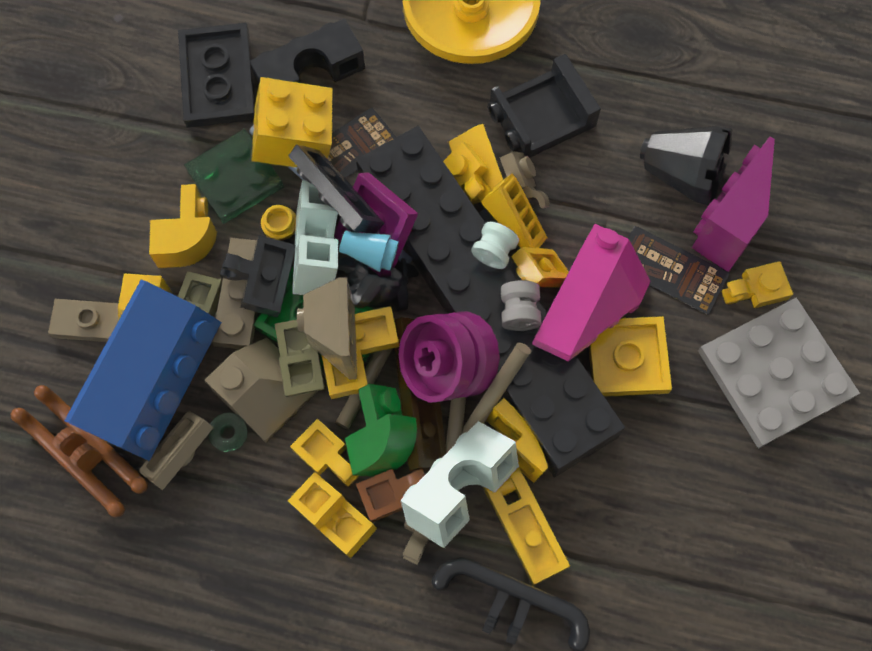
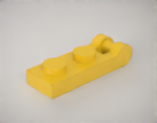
[483,468,570,586]

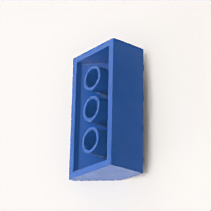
[64,280,222,461]

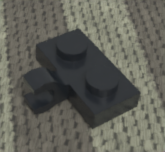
[220,235,296,317]

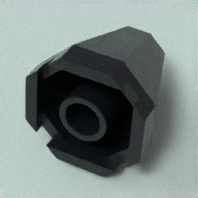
[640,126,732,205]

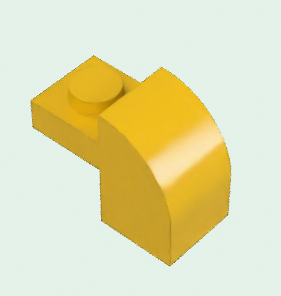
[149,184,217,268]

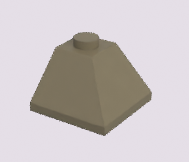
[297,277,357,379]
[205,338,318,443]

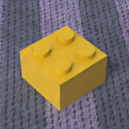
[252,77,332,168]

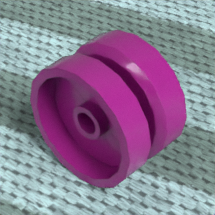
[399,311,500,403]

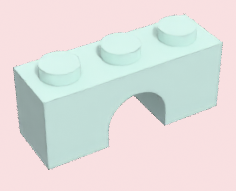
[293,180,338,295]
[401,421,519,548]

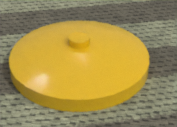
[403,0,540,64]

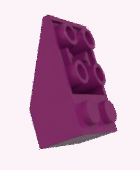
[692,137,775,272]

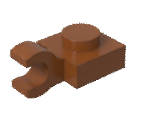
[356,469,425,523]

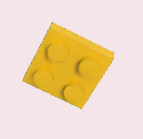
[588,316,672,396]

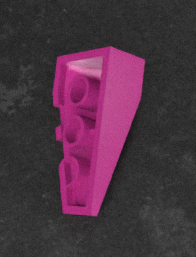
[532,224,651,361]

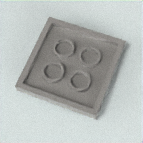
[698,297,860,449]

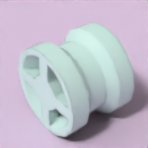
[471,222,519,269]

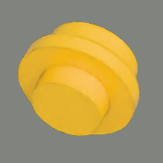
[261,205,296,241]

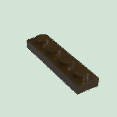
[394,317,447,472]

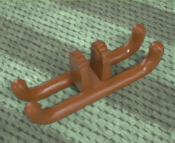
[10,385,148,518]

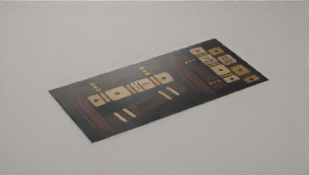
[327,107,396,178]
[628,226,730,315]

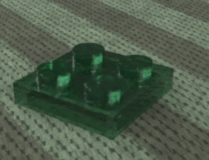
[184,129,284,224]

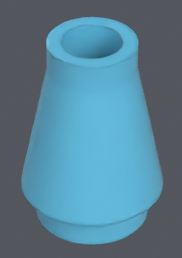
[339,230,399,272]

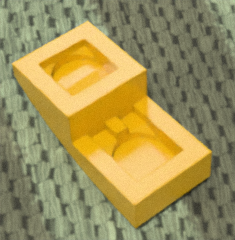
[486,398,548,483]
[288,472,377,559]

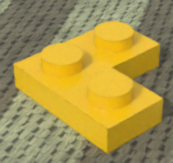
[322,306,400,399]

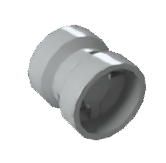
[501,281,541,331]

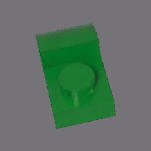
[345,383,417,477]

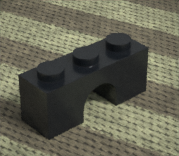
[250,18,365,85]

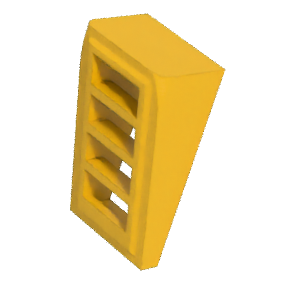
[481,173,547,248]

